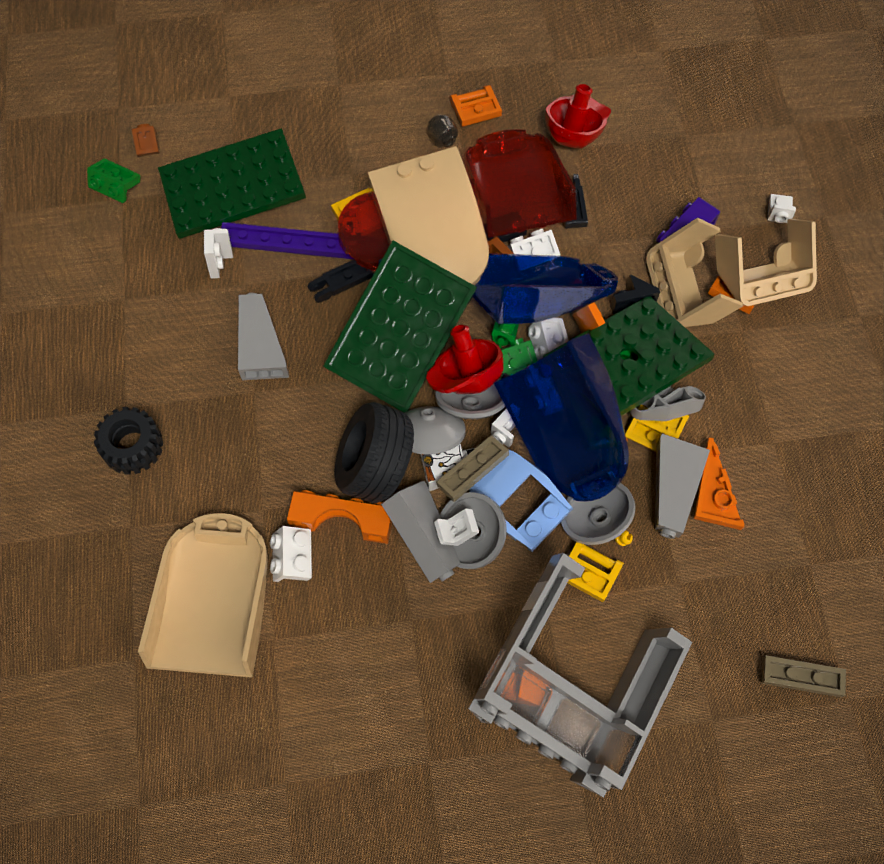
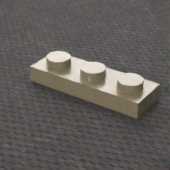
[436,435,509,502]
[761,655,846,698]

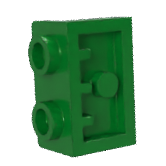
[87,158,140,203]
[498,338,540,381]

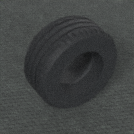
[334,402,414,503]

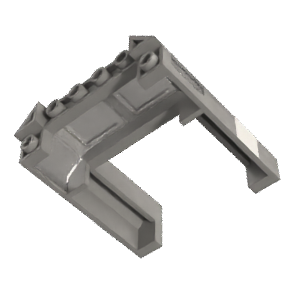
[468,553,692,798]

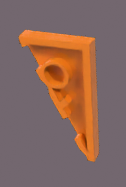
[694,437,744,530]

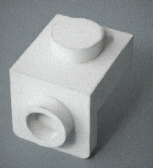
[434,509,479,546]

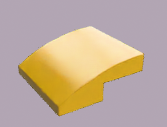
[625,404,689,452]

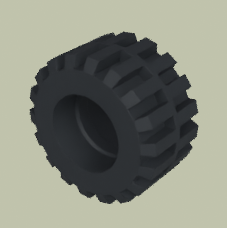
[94,407,163,475]

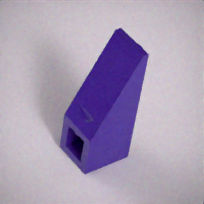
[656,197,721,243]

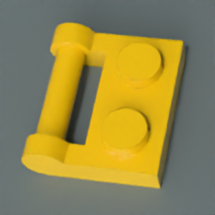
[567,542,624,602]

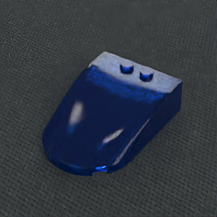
[473,253,618,324]
[494,333,629,501]

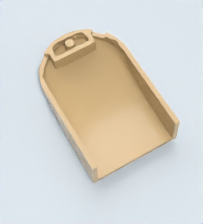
[368,146,489,286]
[138,513,268,677]

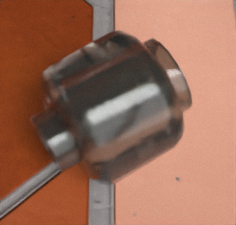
[427,115,459,147]

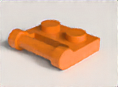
[450,85,502,127]

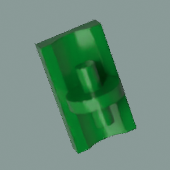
[491,304,520,346]

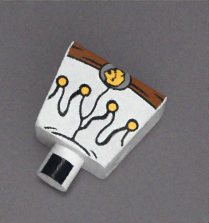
[421,444,475,491]

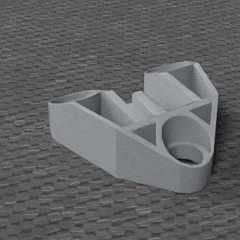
[630,386,706,421]

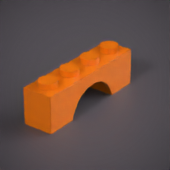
[287,490,392,544]

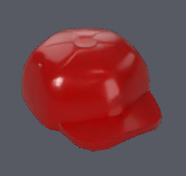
[545,84,611,149]
[426,325,503,394]

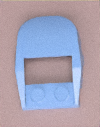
[469,450,573,552]

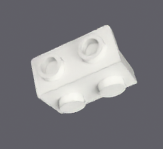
[270,526,312,582]

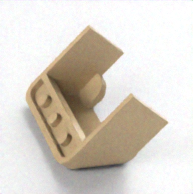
[646,218,743,327]
[715,219,817,306]

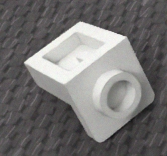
[767,194,796,223]
[491,404,518,448]

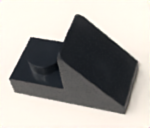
[610,275,660,314]

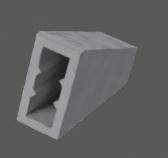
[238,293,289,380]
[655,434,710,539]
[381,481,460,583]

